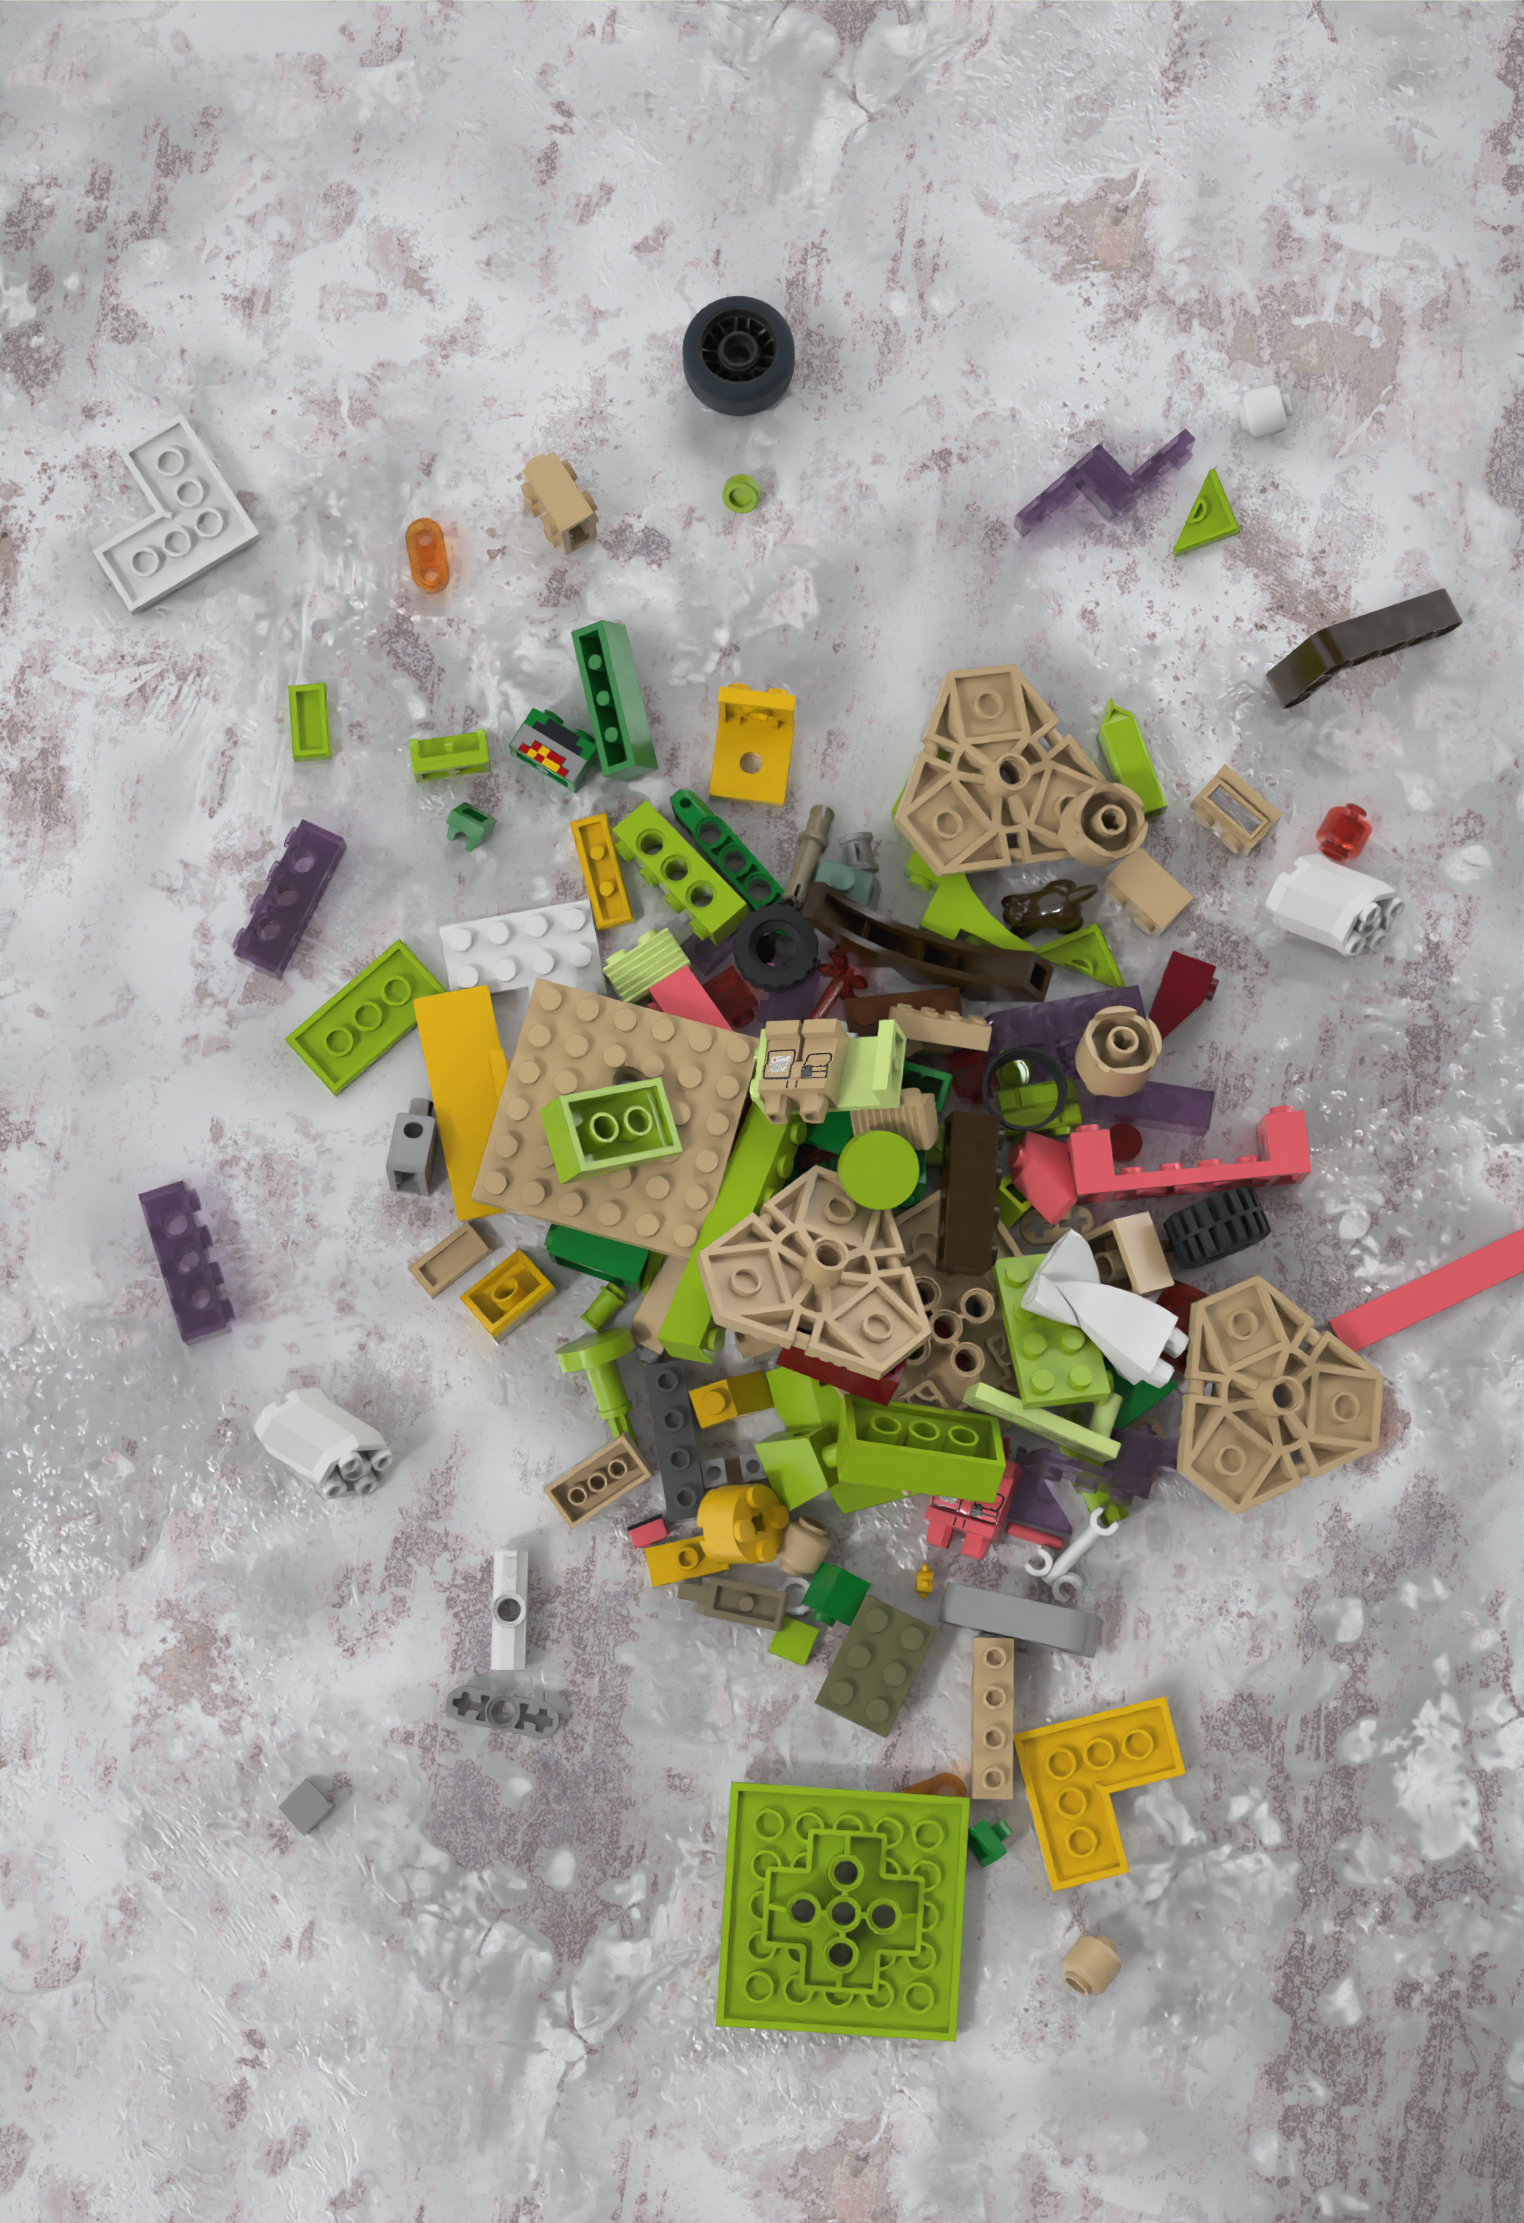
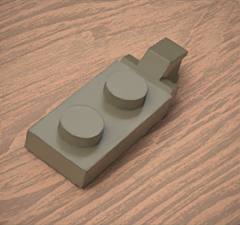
[677,1576,790,1632]

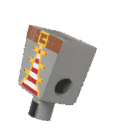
[386,1098,439,1196]

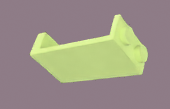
[750,1019,907,1115]

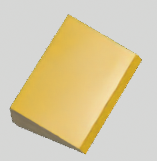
[459,1248,557,1344]

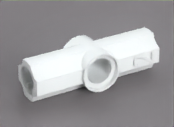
[491,1550,529,1671]

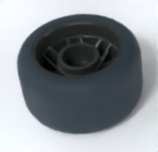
[682,296,795,416]

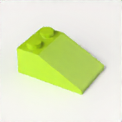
[539,1077,683,1185]

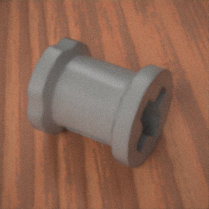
[839,832,879,874]

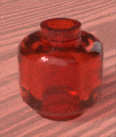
[1316,803,1373,863]

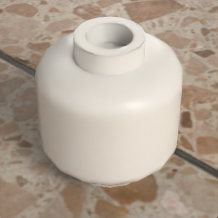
[1237,384,1294,438]

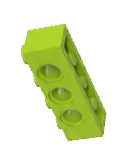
[612,800,750,946]

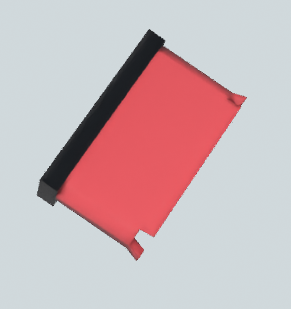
[627,1514,671,1550]

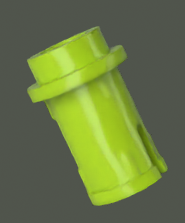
[580,1282,628,1332]

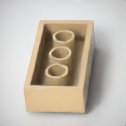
[888,1003,992,1051]
[544,1431,654,1530]

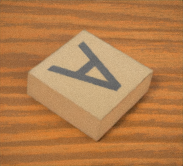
[904,1040,954,1065]

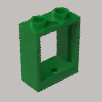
[544,1223,651,1293]

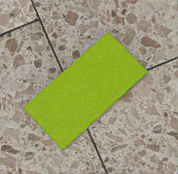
[284,938,448,1097]

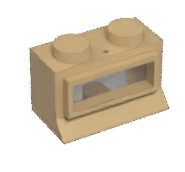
[1190,764,1282,857]

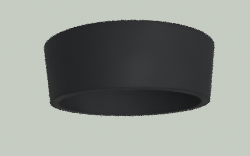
[982,1046,1068,1132]

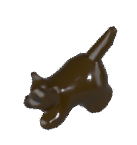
[1001,879,1098,940]

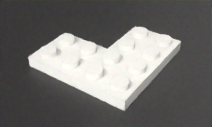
[92,413,261,616]
[439,899,608,999]

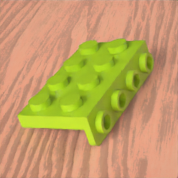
[991,1253,1114,1409]

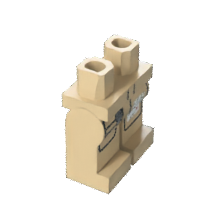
[758,1018,850,1125]

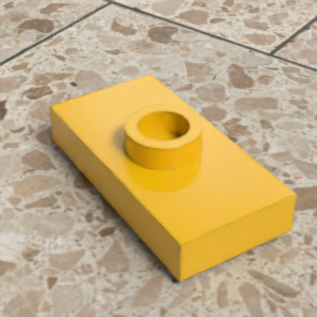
[644,1535,729,1588]

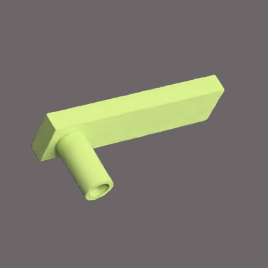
[962,1382,1123,1463]

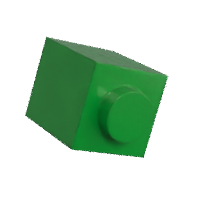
[801,1561,871,1628]

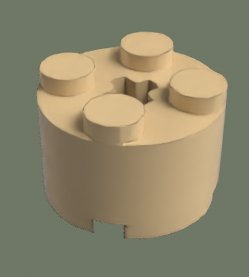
[1058,783,1148,868]
[1075,1006,1162,1097]

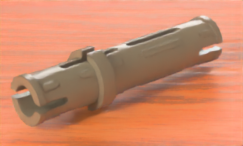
[781,805,835,910]

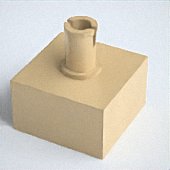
[1081,1211,1175,1298]

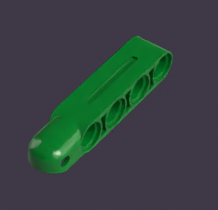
[669,788,801,942]

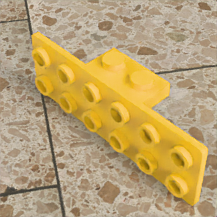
[413,985,513,1222]

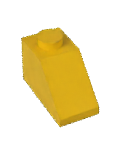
[689,1370,775,1433]

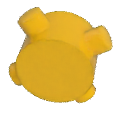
[916,1564,933,1599]

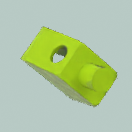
[754,1426,840,1512]

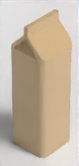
[631,1255,688,1355]

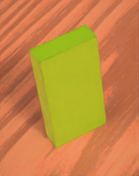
[288,683,332,762]

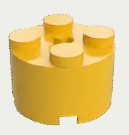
[697,1484,789,1564]

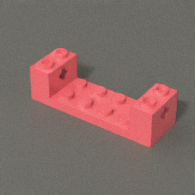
[1066,1105,1312,1205]

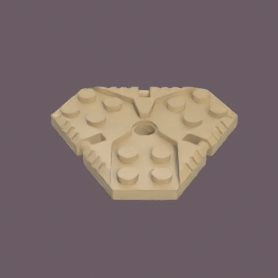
[893,664,1109,877]
[696,1165,932,1380]
[1176,1275,1384,1515]

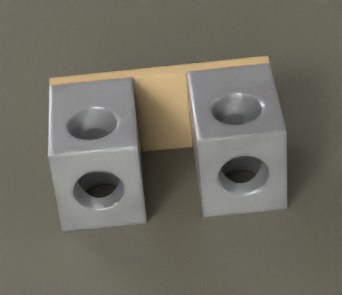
[700,1452,767,1491]

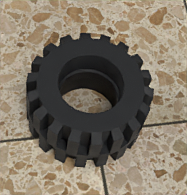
[1163,1186,1272,1269]

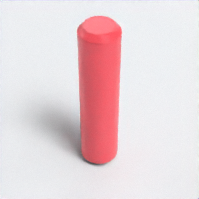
[1005,1521,1064,1551]

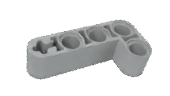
[938,1582,1103,1658]

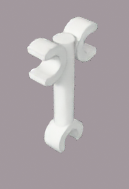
[1024,1504,1121,1604]

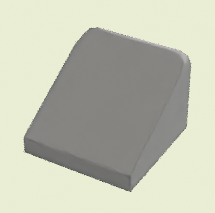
[278,1778,335,1836]

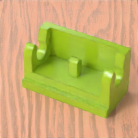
[409,728,492,783]

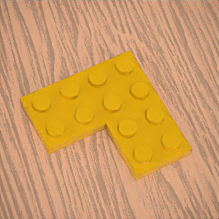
[1013,1696,1186,1892]

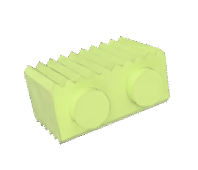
[603,928,693,1006]

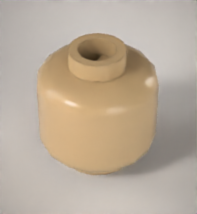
[776,1515,832,1577]
[1061,1934,1121,1997]

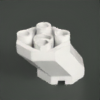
[1265,853,1405,958]
[253,1388,395,1499]

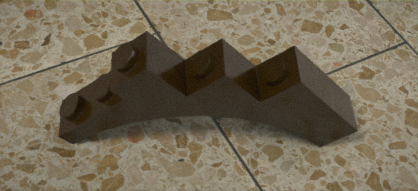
[801,882,1054,1003]

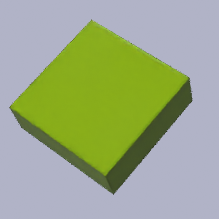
[768,1616,819,1667]

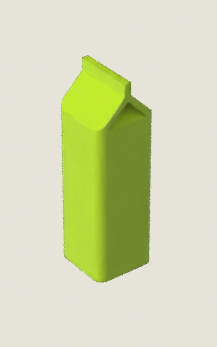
[1097,698,1168,820]

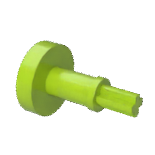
[838,1130,919,1210]
[555,1327,639,1448]

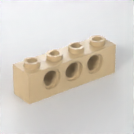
[970,1637,1014,1800]

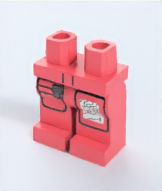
[924,1460,1023,1561]

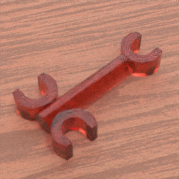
[797,949,869,1025]

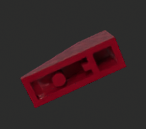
[1146,951,1219,1044]

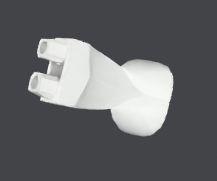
[1021,1229,1190,1388]

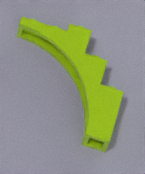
[890,752,1036,952]

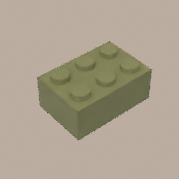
[814,1594,938,1738]

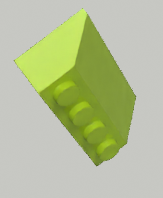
[836,1394,1006,1503]

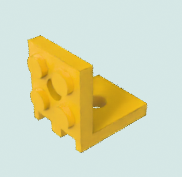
[709,683,796,808]

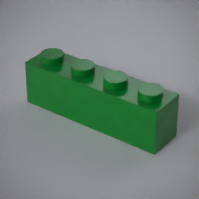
[571,620,659,781]

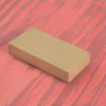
[408,1220,493,1300]

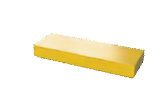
[570,813,635,932]

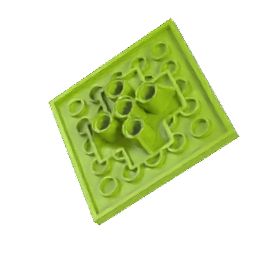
[715,1781,970,2042]

